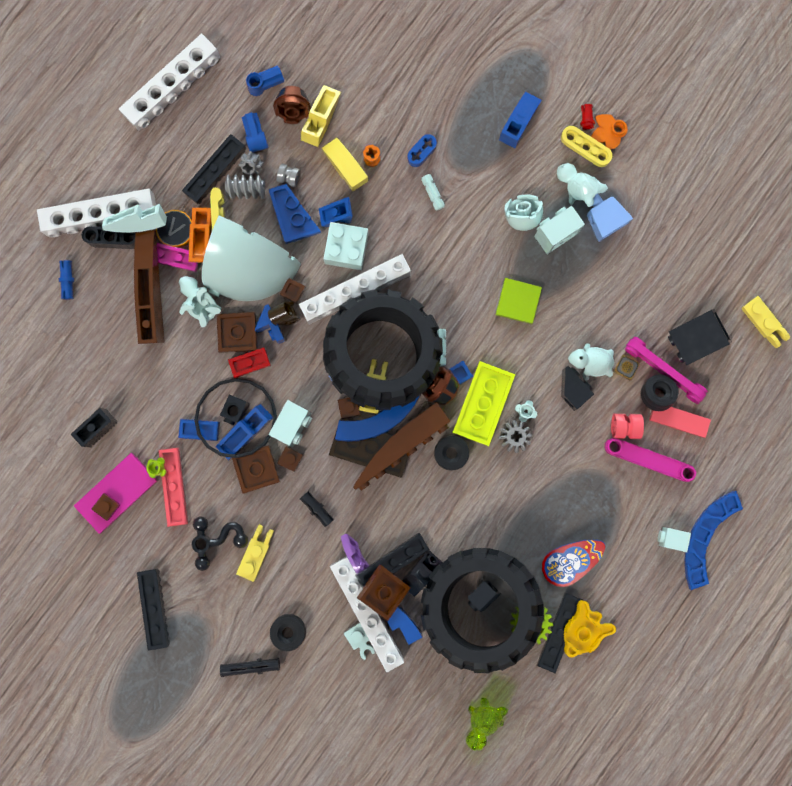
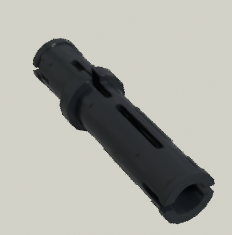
[220,658,280,677]

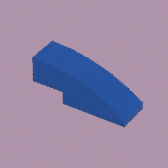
[215,404,273,460]
[387,606,422,645]

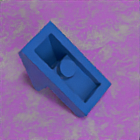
[318,197,352,227]
[255,304,285,344]

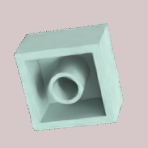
[534,206,585,254]
[324,222,369,270]
[269,400,312,447]

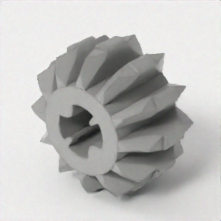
[499,420,532,453]

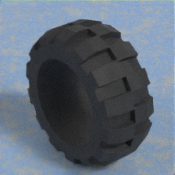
[323,289,443,410]
[420,548,544,674]

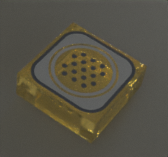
[613,354,640,381]

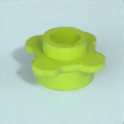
[146,458,166,478]

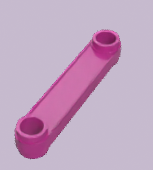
[625,336,708,404]
[604,438,696,482]

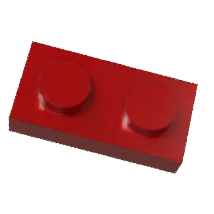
[228,347,271,378]

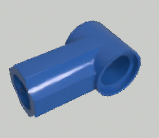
[246,65,284,96]
[241,112,269,153]

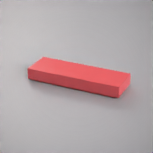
[649,407,711,438]

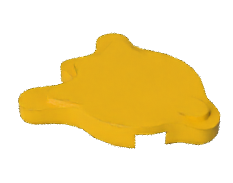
[564,600,616,658]

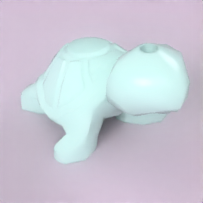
[557,163,608,207]
[179,276,221,327]
[568,344,614,381]

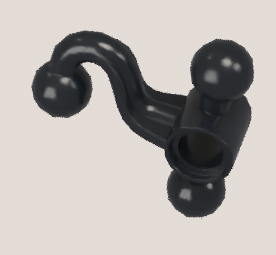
[192,516,248,571]

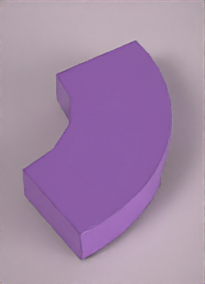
[341,533,369,573]

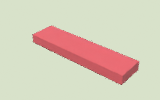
[159,448,188,527]

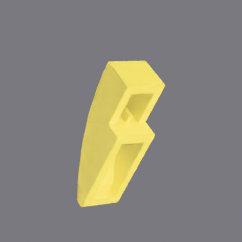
[301,85,341,147]
[322,138,368,192]

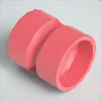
[611,413,644,439]

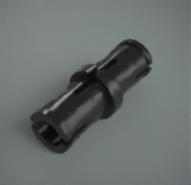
[300,491,334,528]

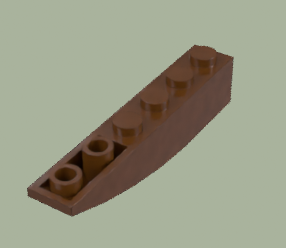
[134,229,165,344]
[353,403,450,491]

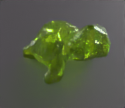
[466,698,508,751]

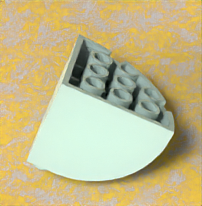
[202,216,301,301]

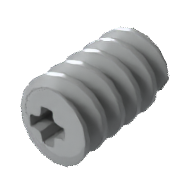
[225,175,265,199]

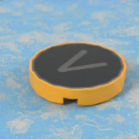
[156,210,192,247]

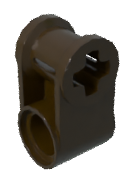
[268,302,301,326]

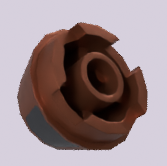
[273,86,311,124]
[422,367,460,405]

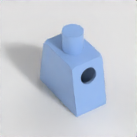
[587,193,633,242]

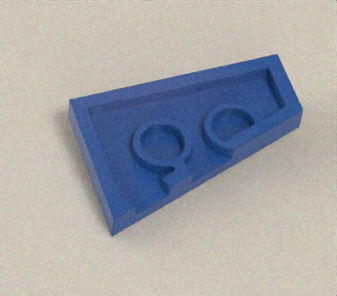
[268,184,321,244]

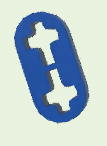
[407,134,437,167]

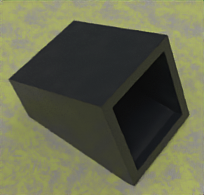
[668,309,732,365]

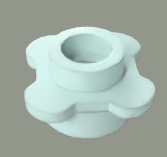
[515,400,537,422]

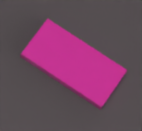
[74,453,158,534]

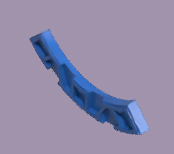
[335,395,420,441]
[684,491,743,590]

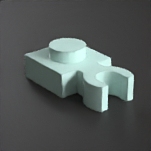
[344,622,375,660]

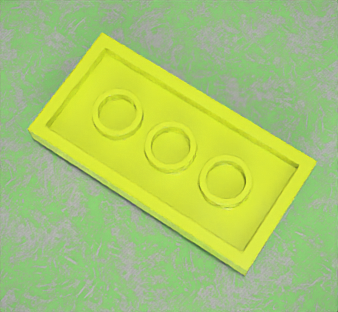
[452,361,516,446]

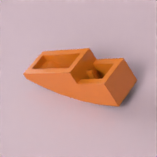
[188,208,212,263]

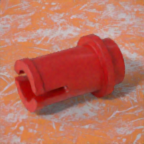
[580,104,595,130]

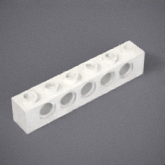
[119,33,220,131]
[37,189,156,238]
[299,254,411,325]
[330,556,404,672]

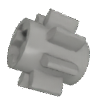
[238,151,264,176]

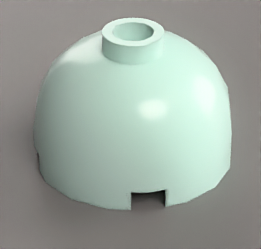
[504,194,543,231]

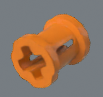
[363,145,380,167]

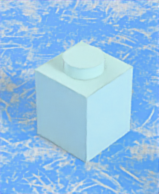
[658,527,691,552]

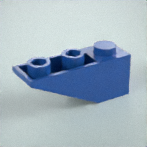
[499,92,542,148]

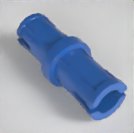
[58,260,74,300]

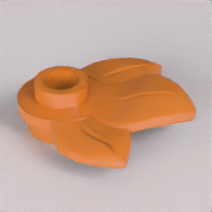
[591,114,628,150]

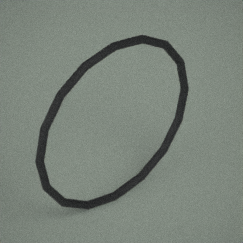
[194,378,277,458]

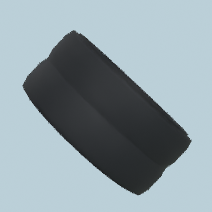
[640,375,679,411]
[434,436,469,471]
[270,614,306,651]

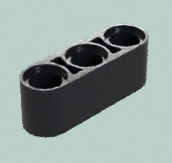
[81,226,136,249]

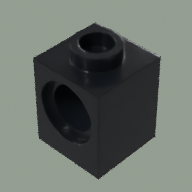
[220,394,250,426]

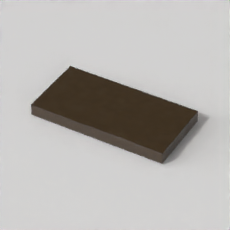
[329,419,408,478]

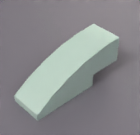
[102,204,167,233]

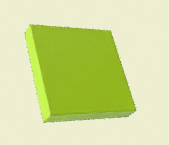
[495,278,542,324]

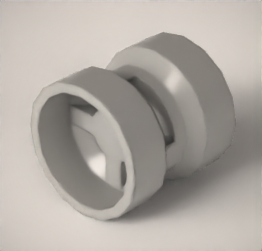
[276,163,300,187]

